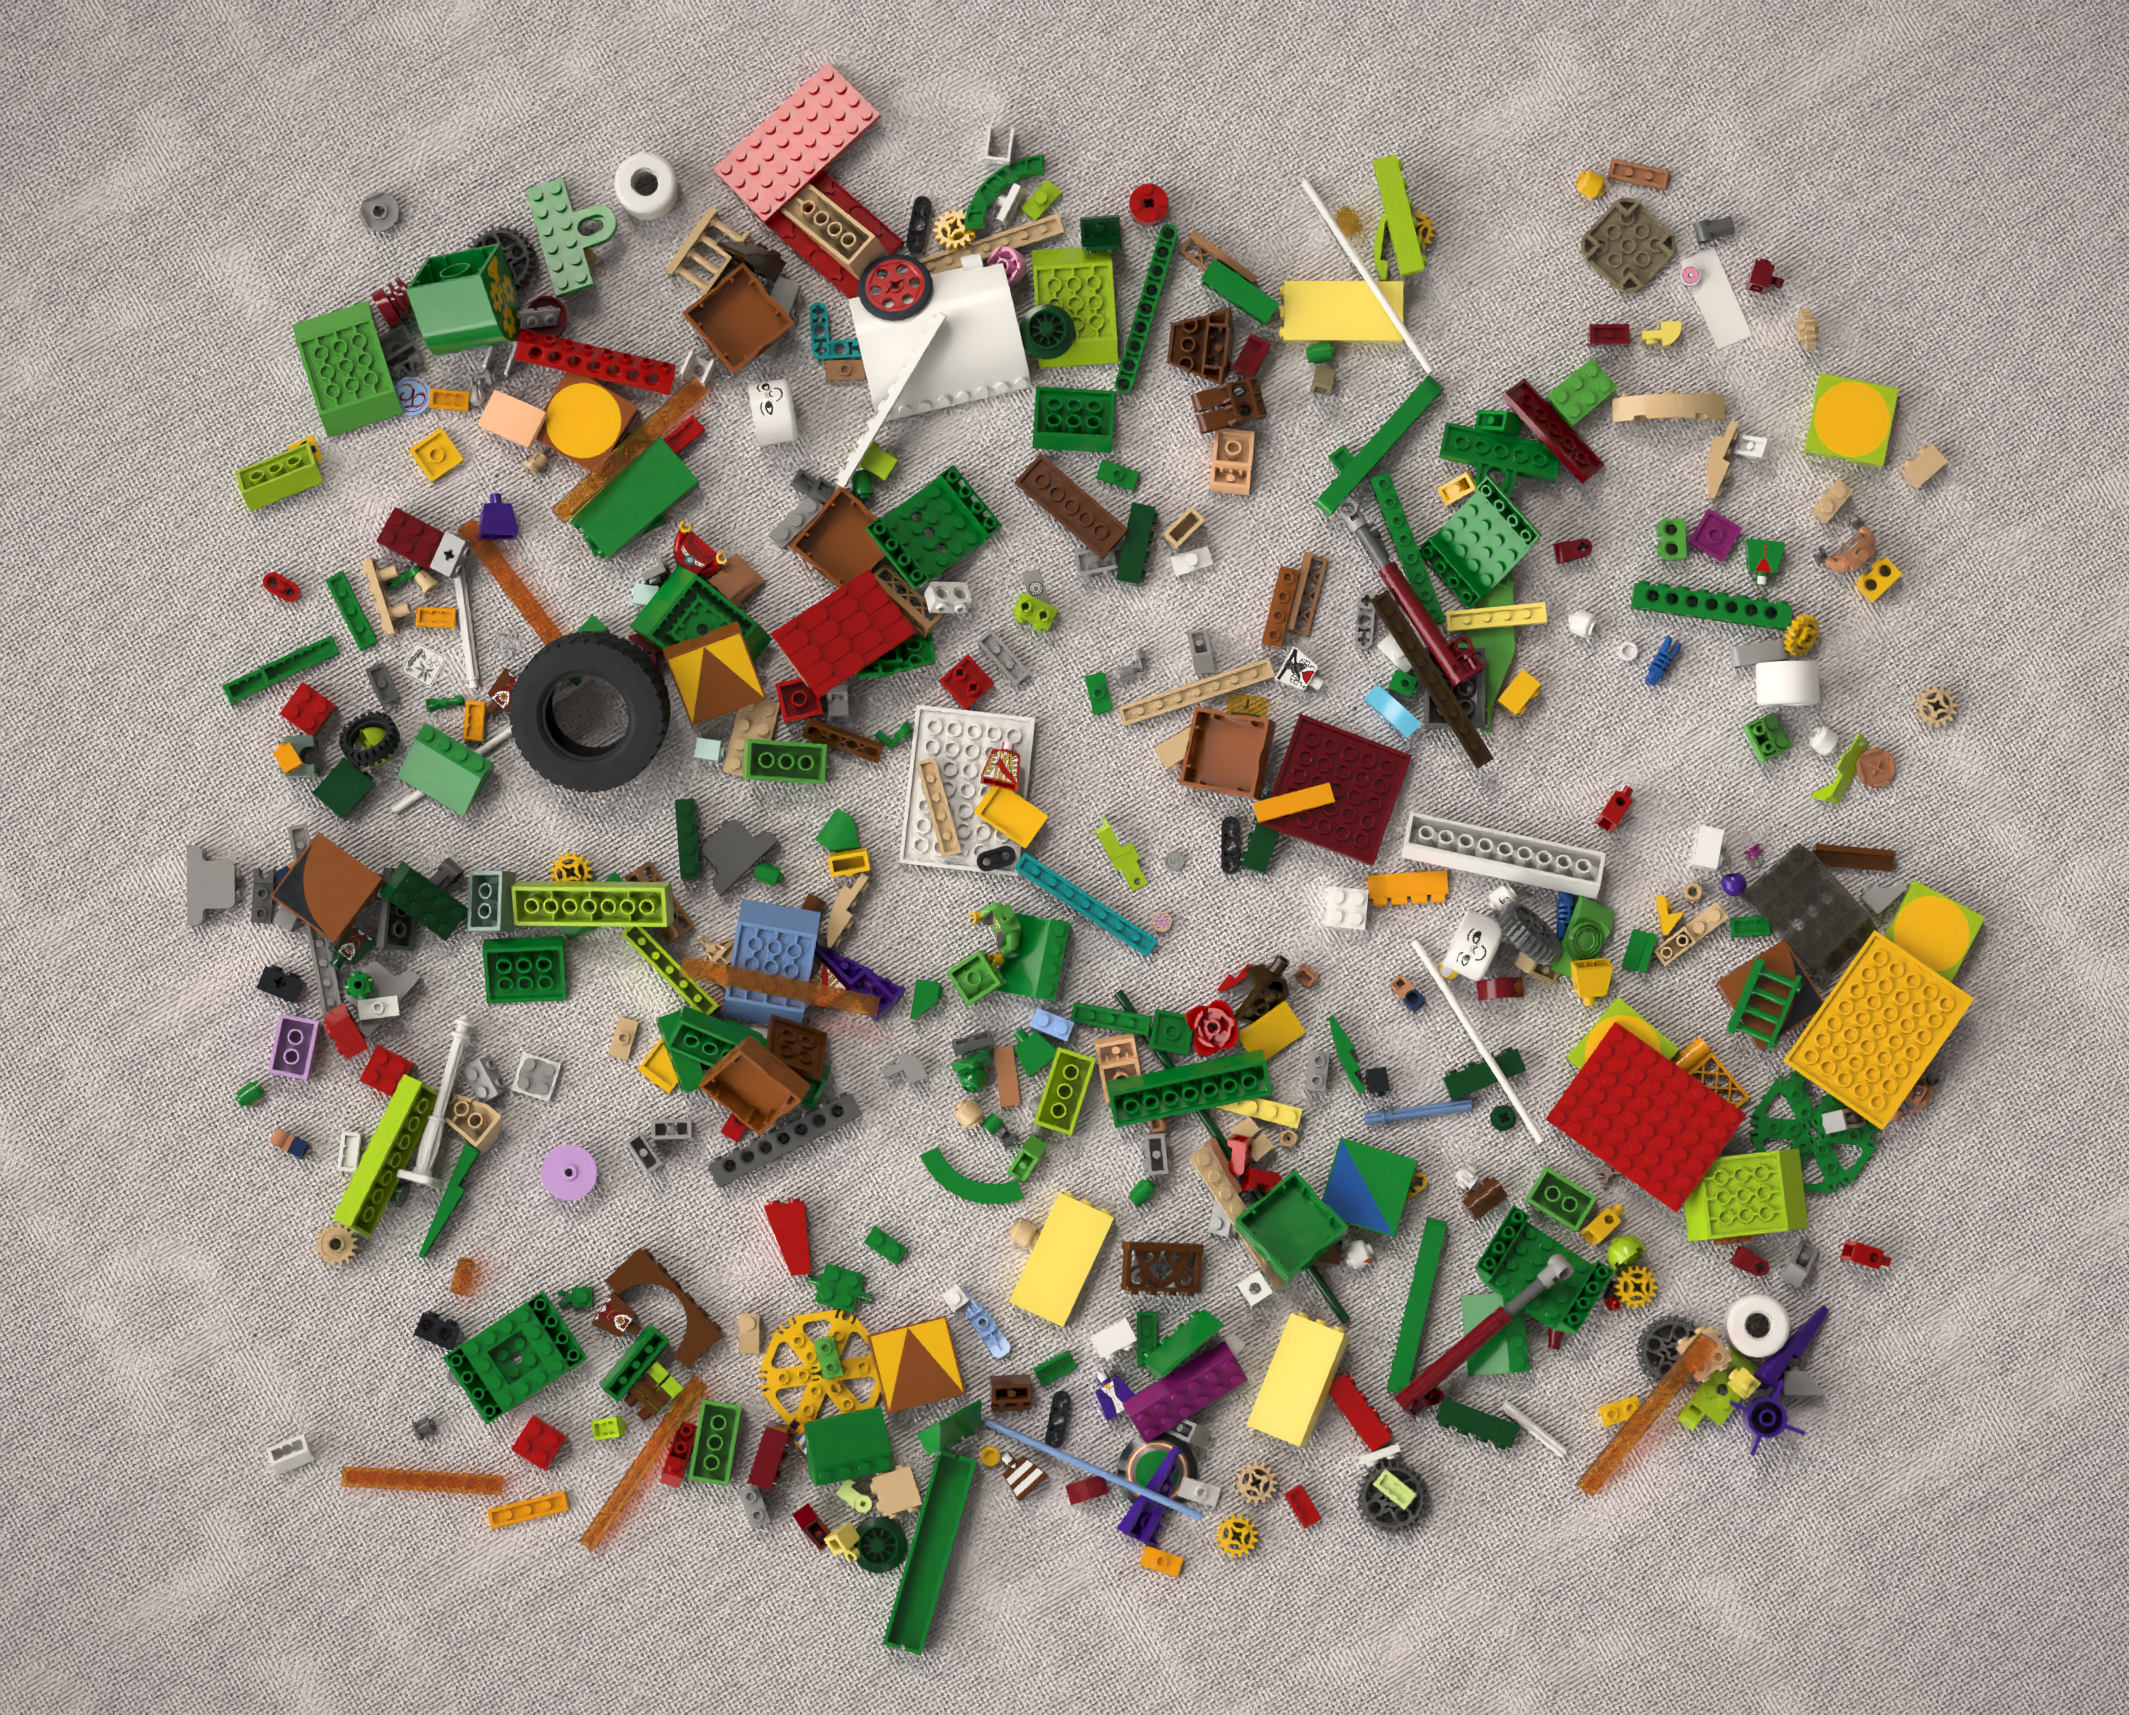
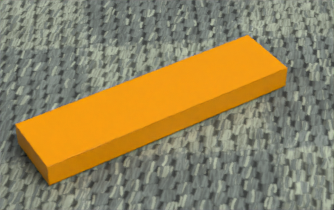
[1253,783,1335,823]
[487,1490,570,1529]

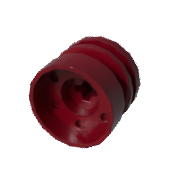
[370,277,413,330]
[527,295,567,338]

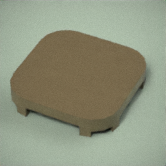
[1580,198,1676,294]

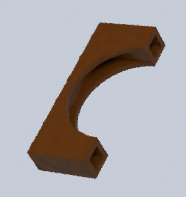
[605,1248,723,1368]

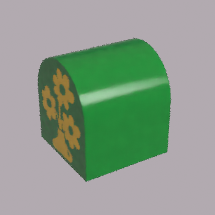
[406,243,521,356]

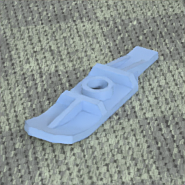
[962,1287,1011,1358]

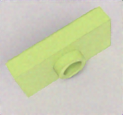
[1373,1469,1417,1510]

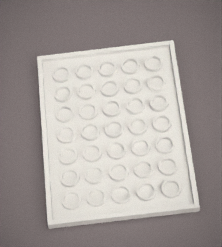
[899,705,1035,876]

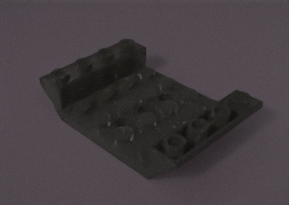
[1740,843,1879,985]

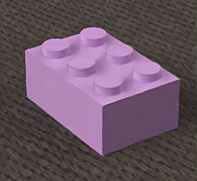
[268,1013,322,1081]

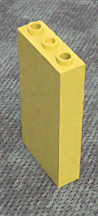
[1280,281,1403,343]
[1009,1191,1114,1327]
[1247,1312,1350,1449]

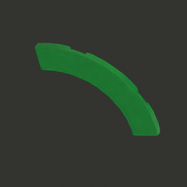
[964,154,1045,230]
[920,1147,1024,1204]

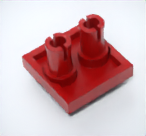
[939,654,995,710]

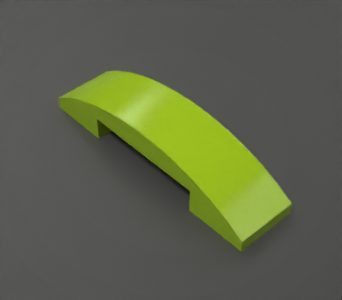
[1373,213,1388,281]

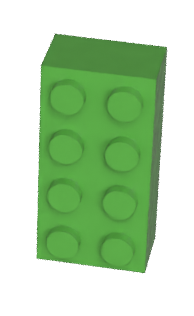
[742,739,827,785]
[688,1399,743,1486]

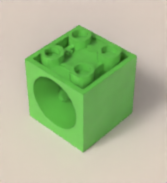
[946,949,1007,1006]

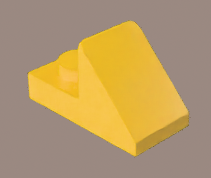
[1437,471,1475,506]
[1655,895,1684,937]

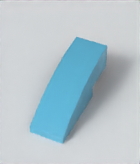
[1364,684,1421,739]

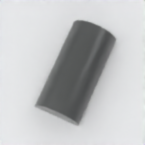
[376,868,421,952]

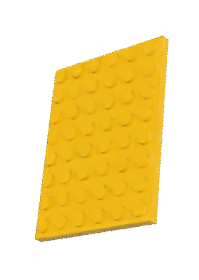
[1783,930,1974,1131]

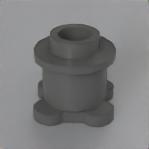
[412,1416,437,1441]

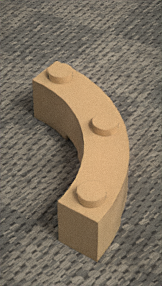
[1612,390,1725,424]

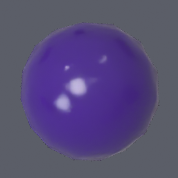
[1721,873,1747,896]

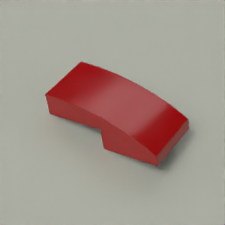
[1217,963,1251,993]

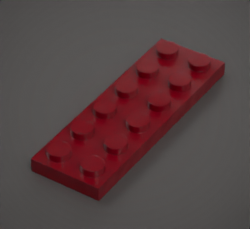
[1501,378,1605,484]

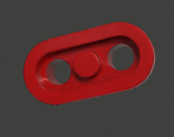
[263,572,301,603]

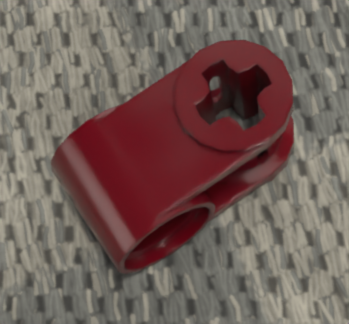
[1553,539,1592,564]
[1730,1245,1769,1276]

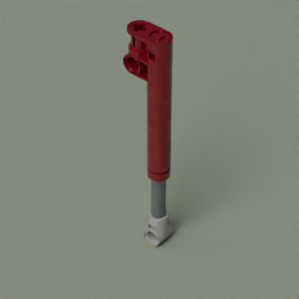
[1339,499,1488,687]
[1394,1254,1573,1419]

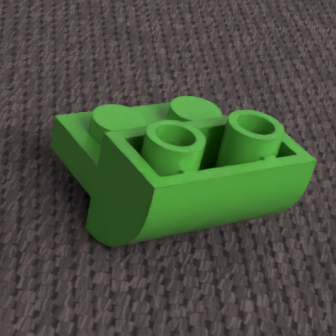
[1742,712,1792,763]

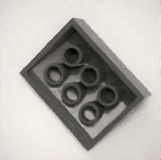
[1424,647,1485,729]

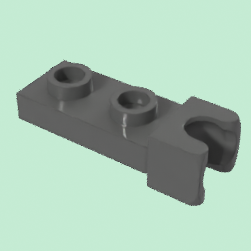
[251,868,276,924]

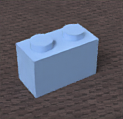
[1030,1008,1074,1042]

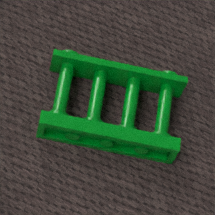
[1725,957,1803,1051]

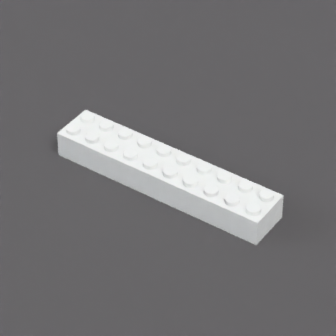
[1401,812,1606,899]

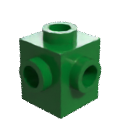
[344,970,375,1001]

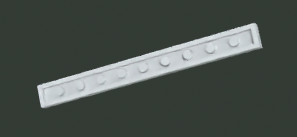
[837,312,948,488]

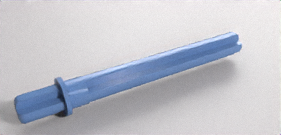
[1364,1099,1473,1125]

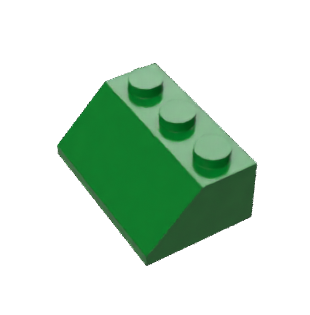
[917,1399,982,1456]

